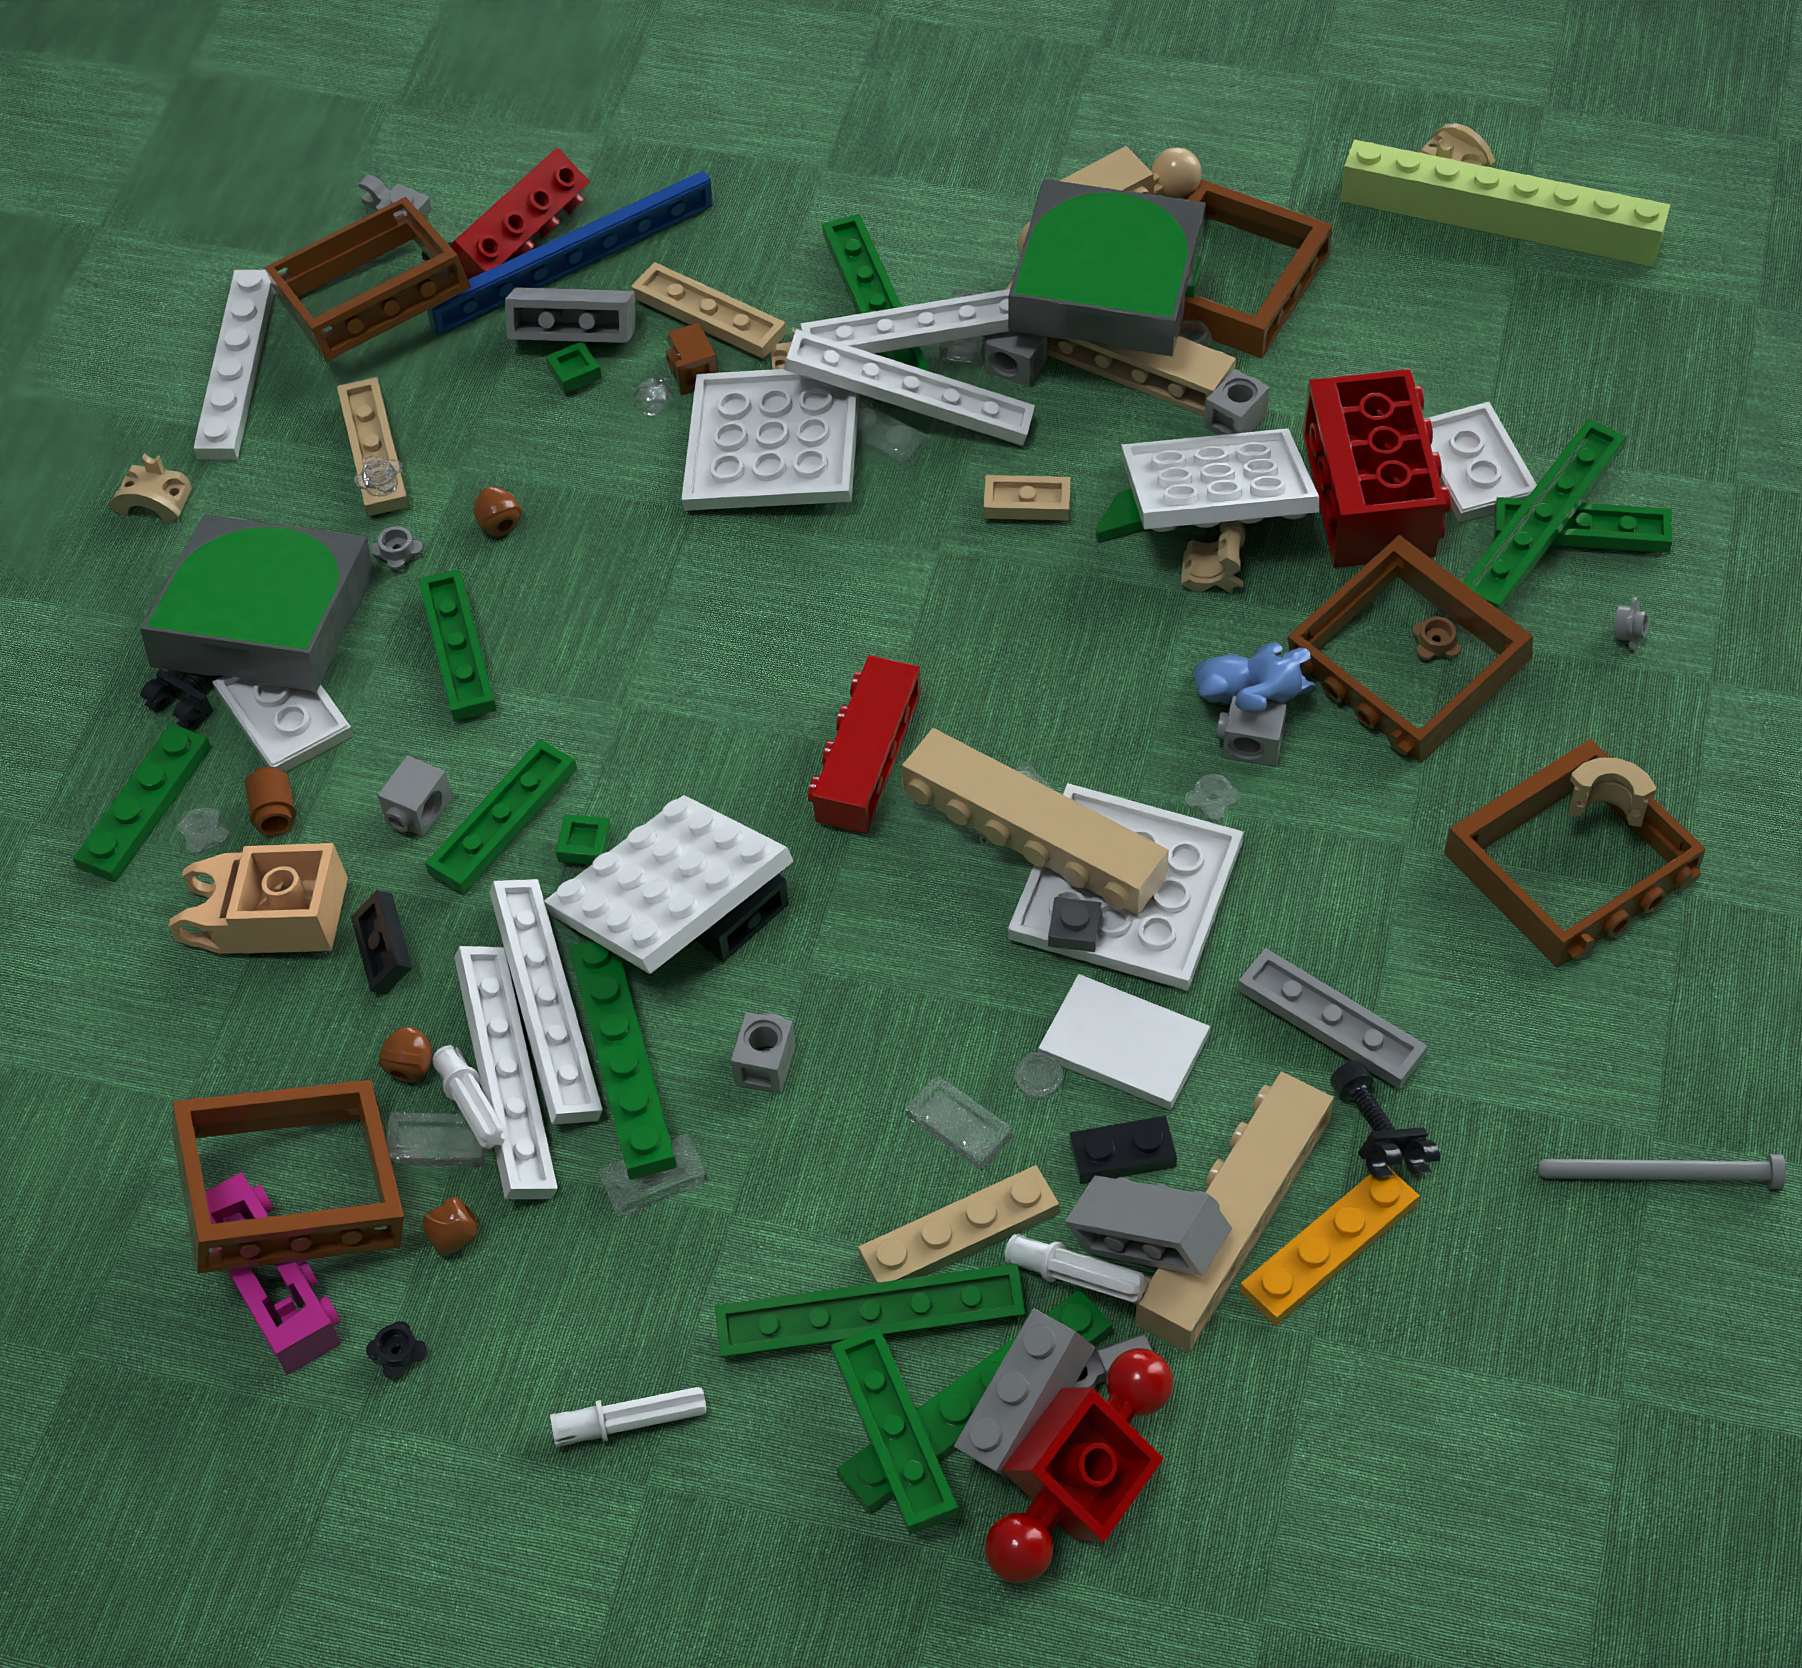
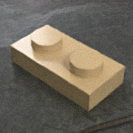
[984,475,1070,521]

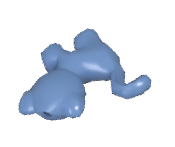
[1192,642,1315,712]

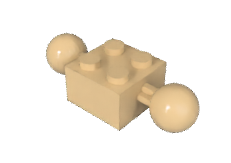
[1017,146,1202,255]

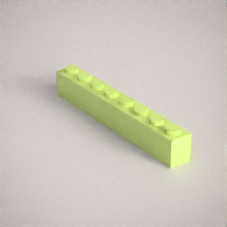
[1340,140,1670,267]

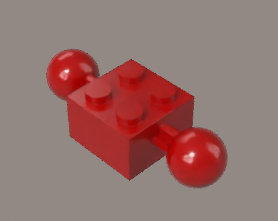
[984,1348,1174,1584]

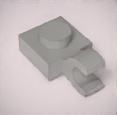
[358,174,432,217]

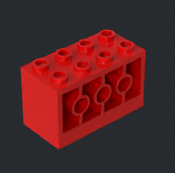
[1302,369,1451,568]

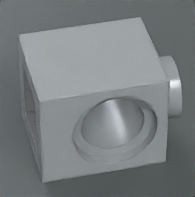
[981,331,1047,387]
[1204,369,1270,435]
[1216,696,1287,767]
[378,755,452,837]
[731,1012,796,1094]

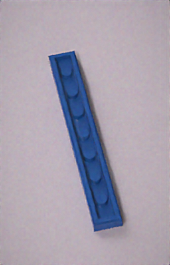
[427,170,713,335]

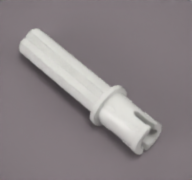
[432,1045,506,1149]
[1005,1234,1147,1302]
[550,1387,707,1448]

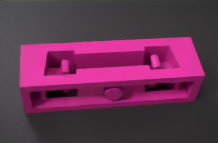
[205,1172,341,1375]

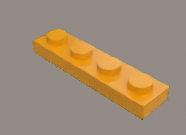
[1240,1165,1420,1326]

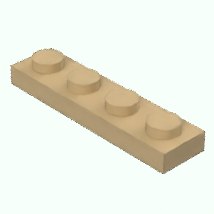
[631,262,787,359]
[337,377,409,516]
[858,1165,1059,1283]

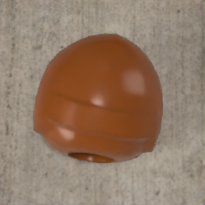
[473,486,522,537]
[378,1026,433,1083]
[422,1196,478,1256]

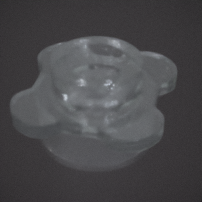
[633,377,674,415]
[354,456,403,497]
[1185,774,1240,822]
[177,807,230,855]

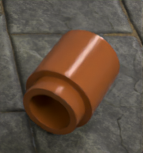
[244,767,296,836]

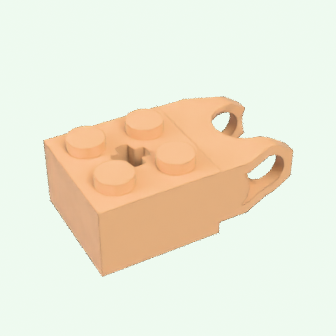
[168,843,348,954]

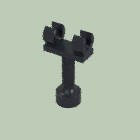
[140,669,213,731]
[1330,1061,1440,1177]

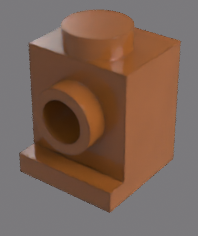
[665,322,718,396]

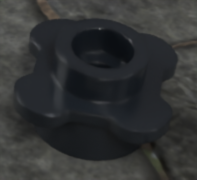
[366,1321,427,1380]

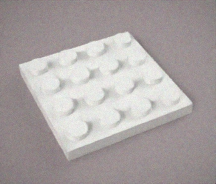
[681,369,860,511]
[1121,428,1319,532]
[1008,783,1244,991]
[544,795,794,974]

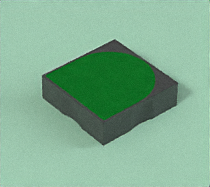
[1008,179,1206,357]
[140,514,374,692]

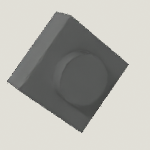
[1048,897,1101,952]

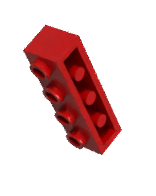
[450,147,591,280]
[808,655,921,834]

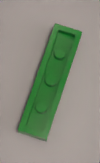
[1494,497,1673,553]
[418,569,497,721]
[72,723,211,883]
[425,739,577,894]
[831,1327,959,1535]

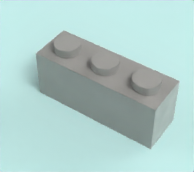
[505,288,636,343]
[1064,1175,1232,1276]
[954,1308,1095,1484]

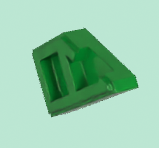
[1096,489,1145,542]

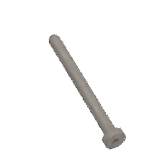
[1538,1154,1786,1189]

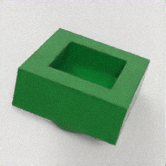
[546,341,602,393]
[556,814,611,865]

